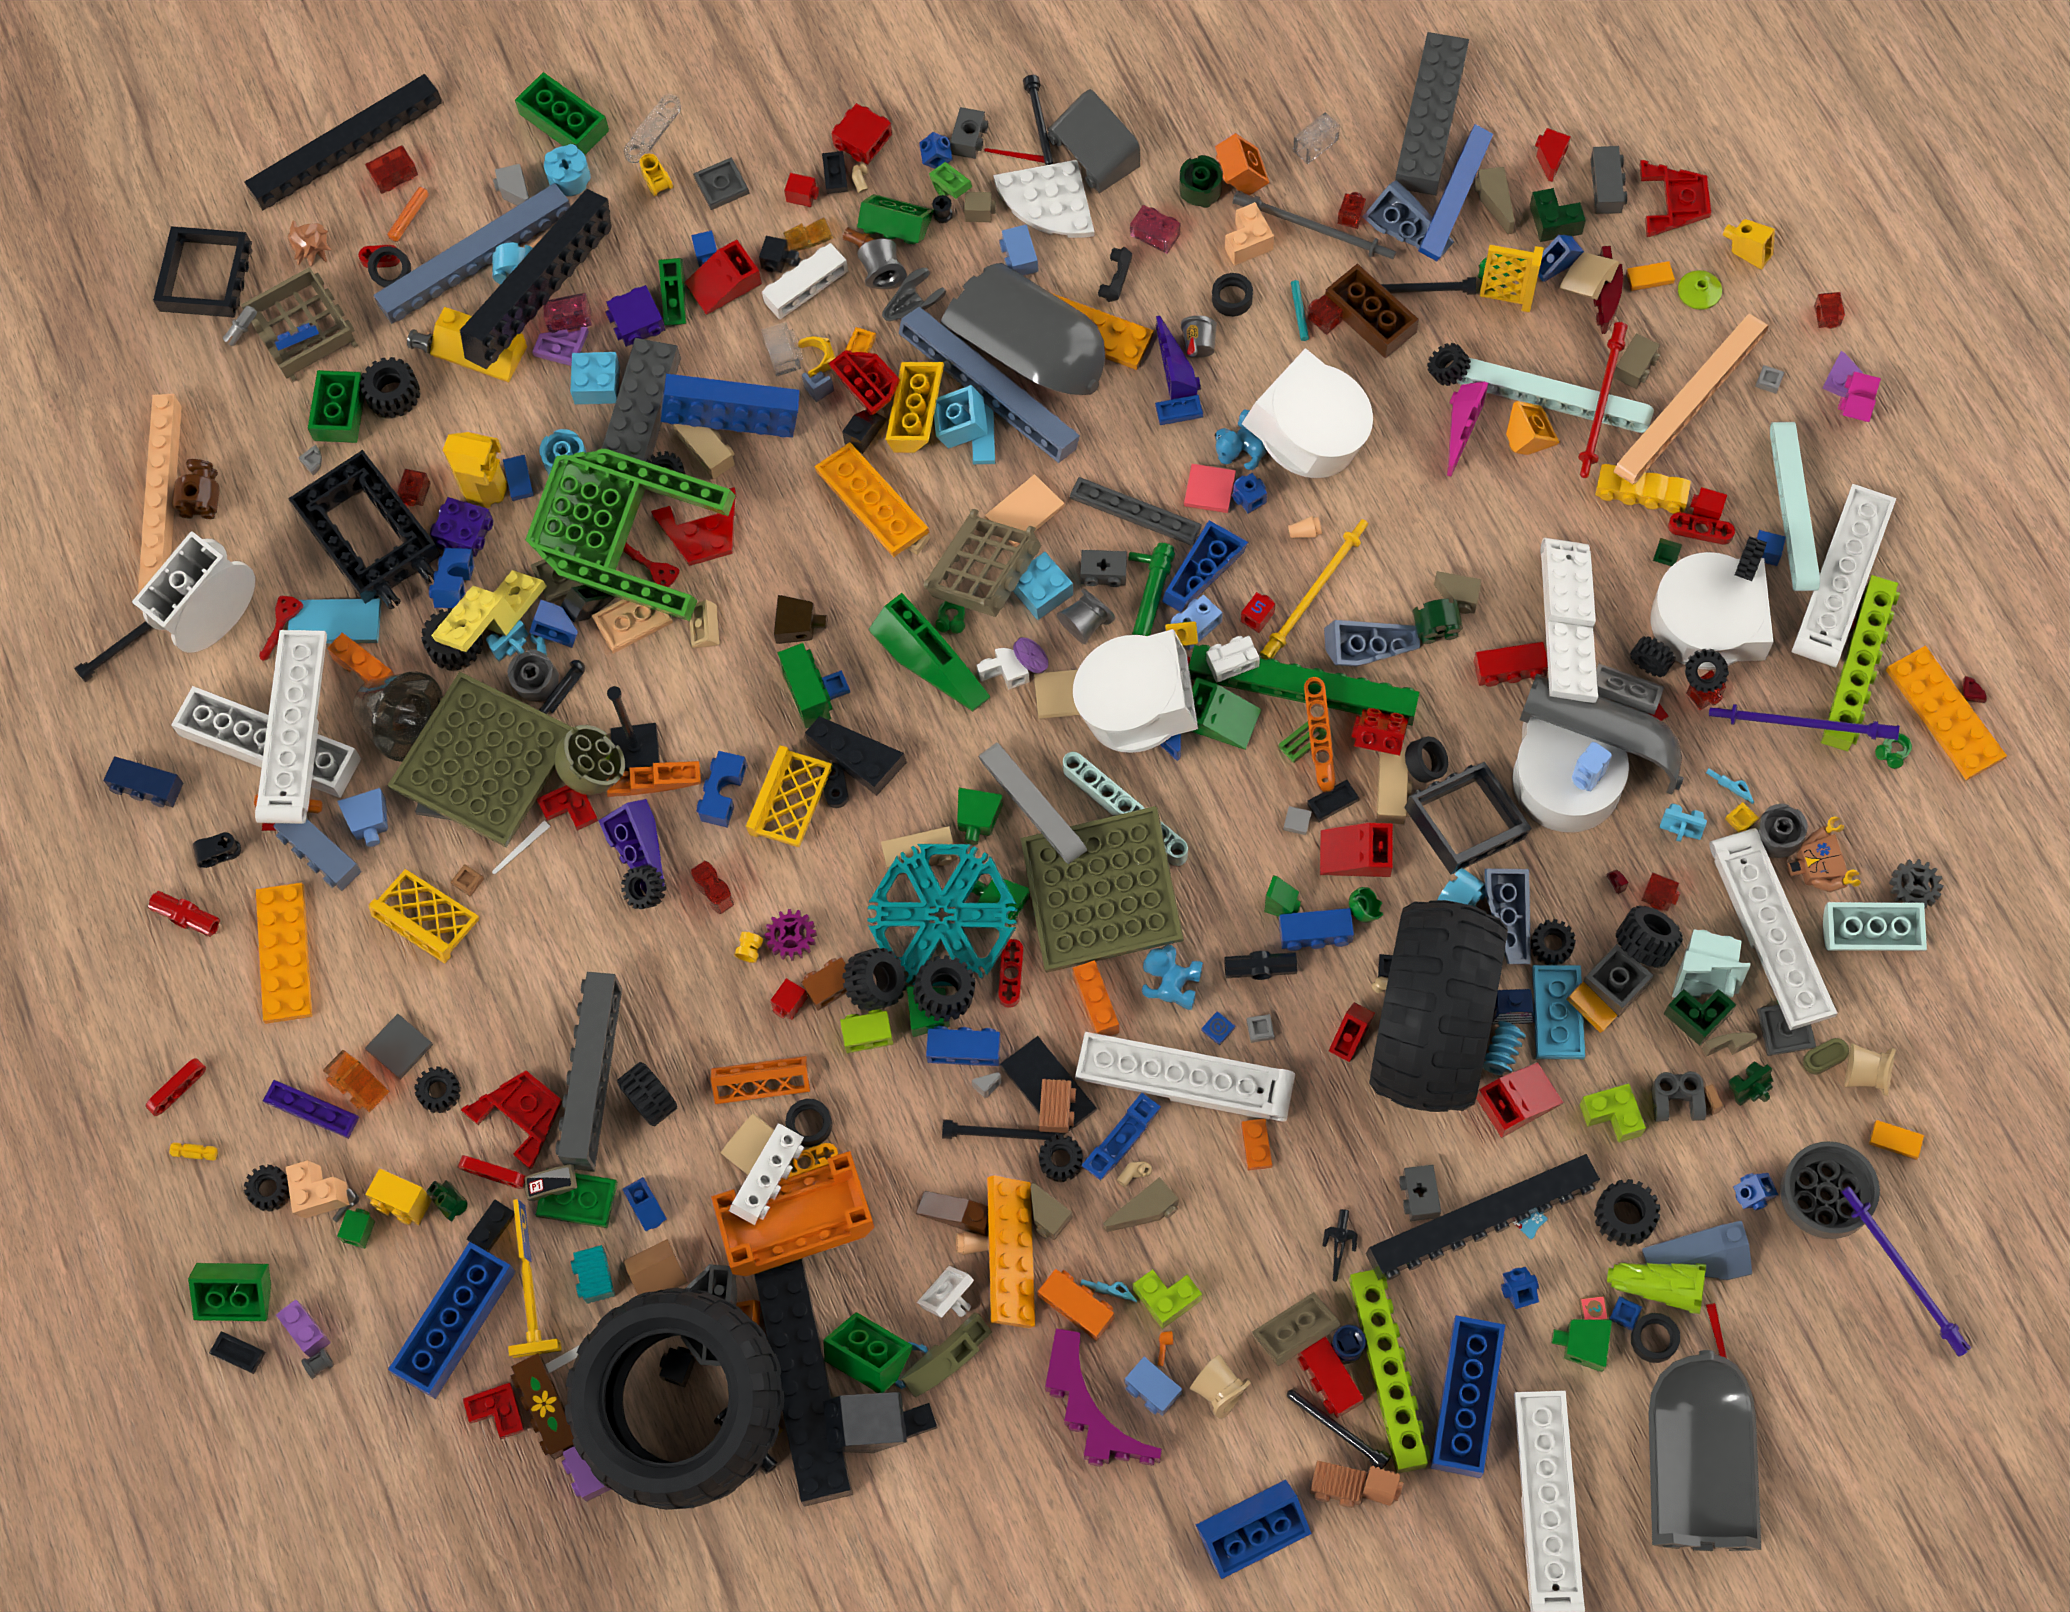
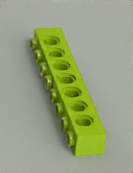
[1821,575,1900,752]
[1349,1270,1431,1474]

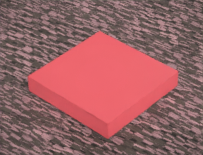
[1184,464,1236,513]

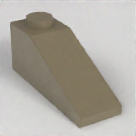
[1474,167,1515,234]
[1103,1177,1179,1232]

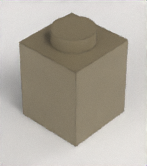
[964,192,996,222]

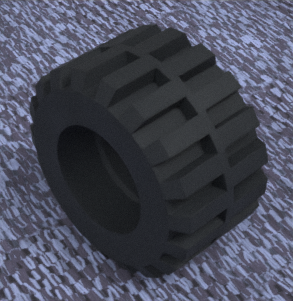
[360,357,420,418]
[421,608,483,670]
[1616,906,1683,968]
[842,948,907,1011]
[913,955,976,1022]
[617,1062,677,1127]
[1594,1179,1660,1246]

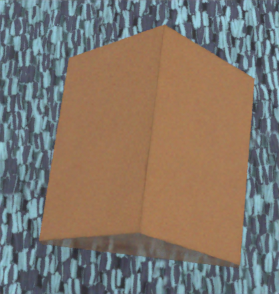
[623,1239,688,1295]

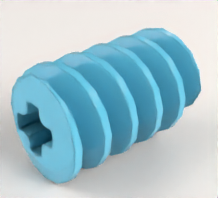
[1483,1021,1526,1075]

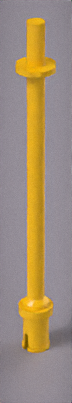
[1259,519,1368,660]

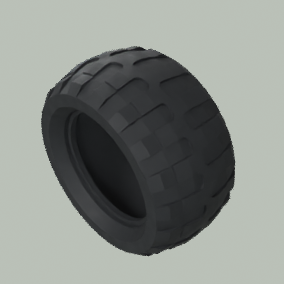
[1369,900,1508,1112]
[565,1288,784,1510]

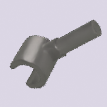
[332,1189,359,1222]

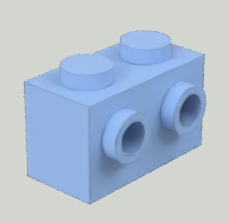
[1171,594,1223,650]

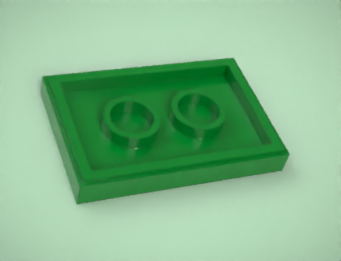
[535,1168,618,1228]

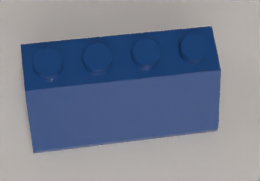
[1196,1480,1312,1579]

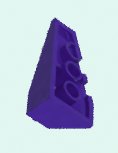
[1156,316,1201,400]
[598,799,665,894]

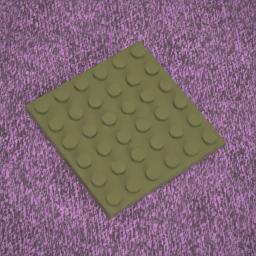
[387,671,574,848]
[1021,806,1184,973]

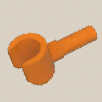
[1157,1331,1173,1366]

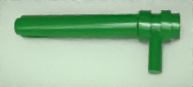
[1128,543,1175,636]

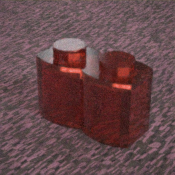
[691,860,734,914]

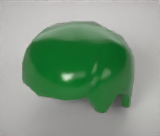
[1349,887,1383,923]

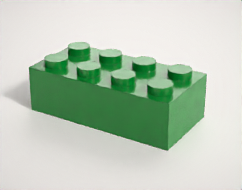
[515,72,609,155]

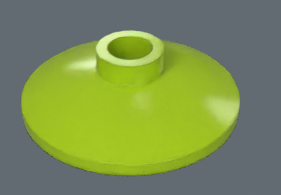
[1678,270,1722,310]

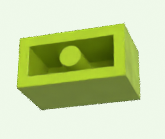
[840,1009,893,1053]

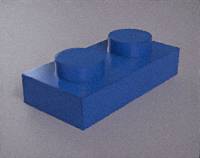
[274,323,319,351]

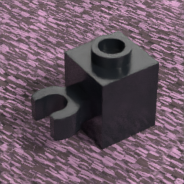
[759,236,801,273]

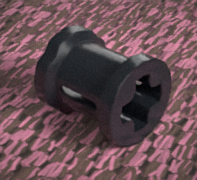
[932,195,953,223]

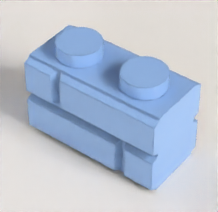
[1572,742,1612,791]

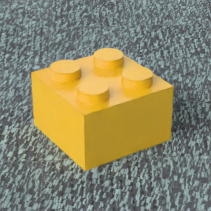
[366,1168,432,1226]

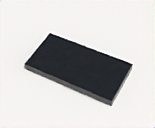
[1000,1036,1097,1137]

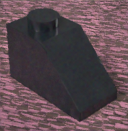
[842,410,887,454]
[561,585,615,622]

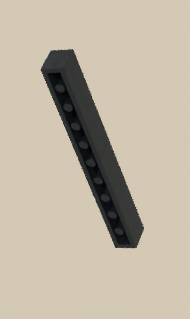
[244,74,442,211]
[1366,1154,1600,1280]

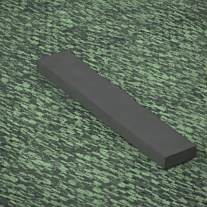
[1070,477,1202,546]

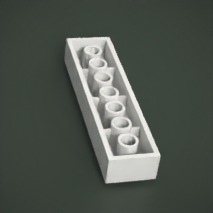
[171,686,361,798]

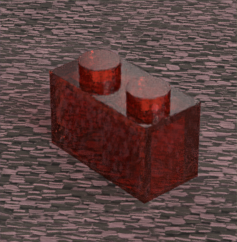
[365,145,418,194]

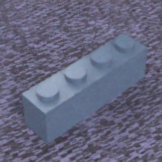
[273,818,362,891]

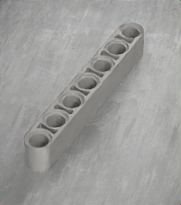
[978,742,1087,864]

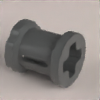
[407,329,433,353]
[301,1347,334,1379]

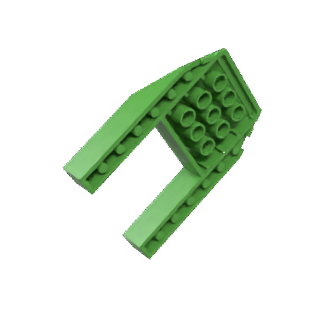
[525,449,736,621]

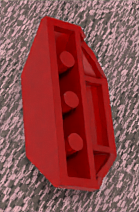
[828,350,900,415]

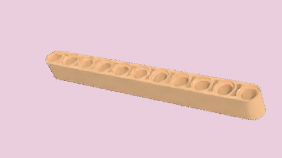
[1614,314,1769,485]

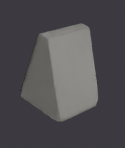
[972,1072,1002,1098]

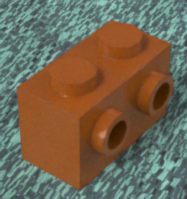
[801,957,847,1011]

